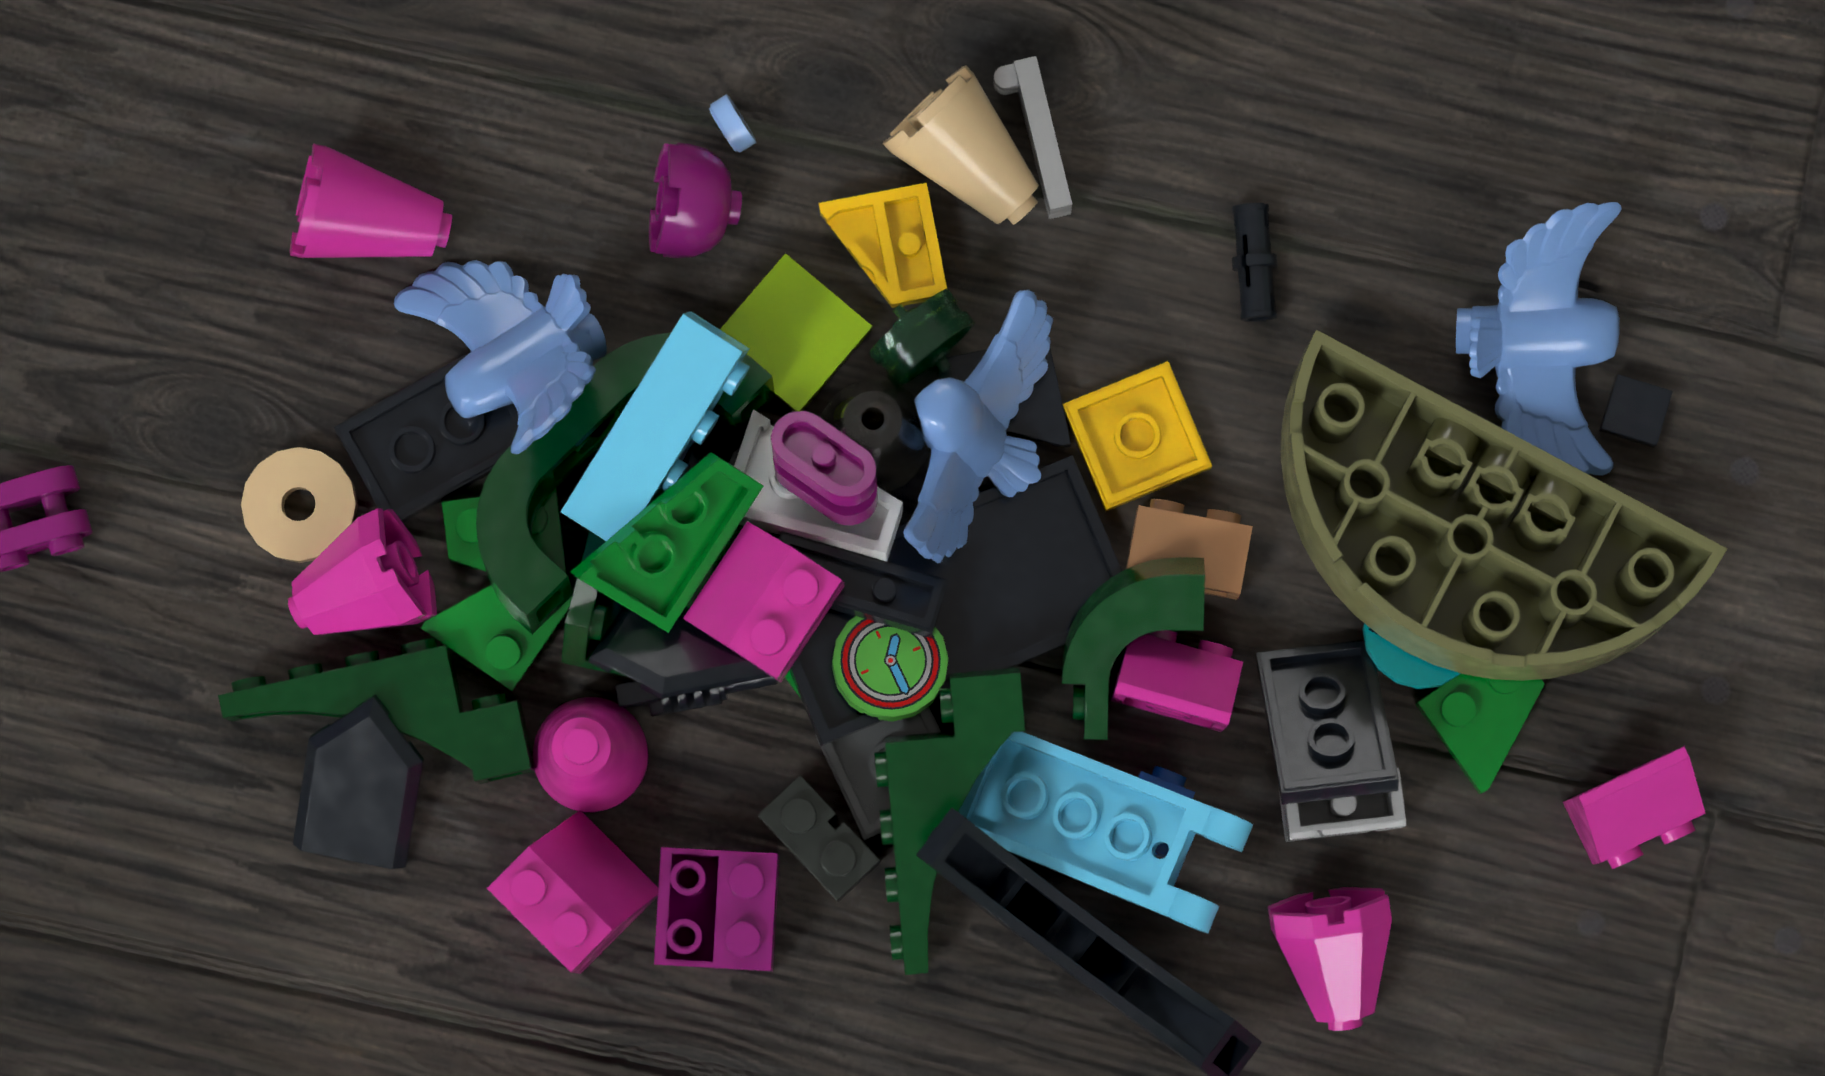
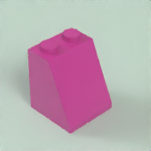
[487,811,658,974]

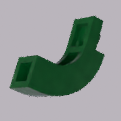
[1062,557,1205,740]

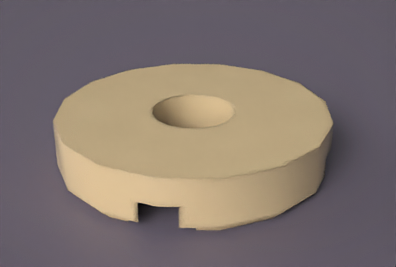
[241,447,358,563]

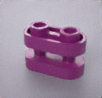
[771,411,878,526]
[0,465,93,572]

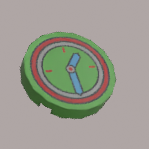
[832,616,949,722]

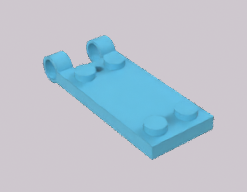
[958,731,1253,934]

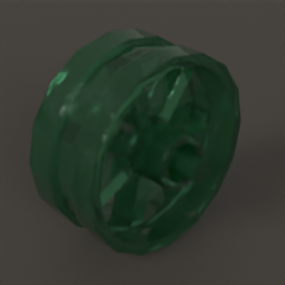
[869,289,976,388]

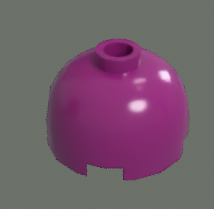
[649,142,742,258]

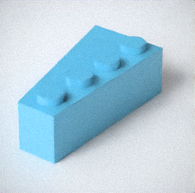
[561,311,750,541]

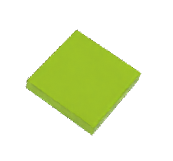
[720,253,873,412]

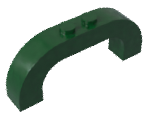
[476,333,775,634]

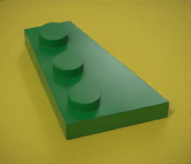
[571,452,764,633]

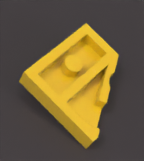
[819,183,948,308]

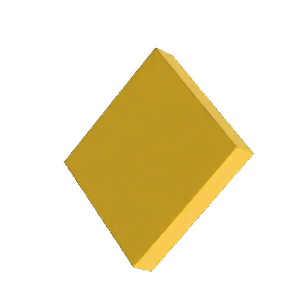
[1062,361,1212,512]

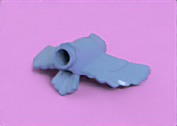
[1456,202,1622,475]
[394,260,607,454]
[904,290,1053,563]

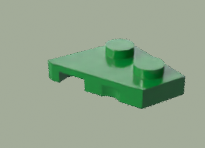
[1415,674,1545,794]

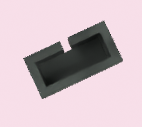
[758,776,880,902]

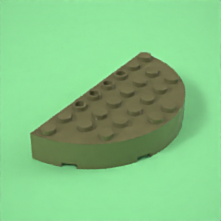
[1281,330,1727,681]

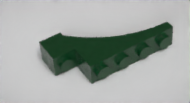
[218,638,535,784]
[874,668,1025,975]

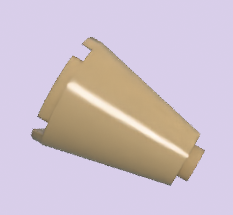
[882,65,1039,225]

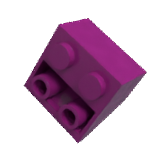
[654,847,780,972]

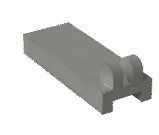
[993,56,1073,219]

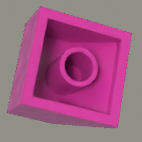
[683,521,845,682]
[1110,630,1243,732]
[1563,747,1706,869]

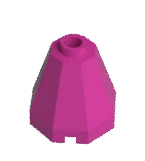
[288,508,437,635]
[1268,887,1392,1031]

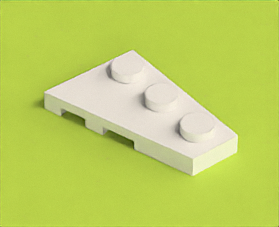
[734,410,903,562]

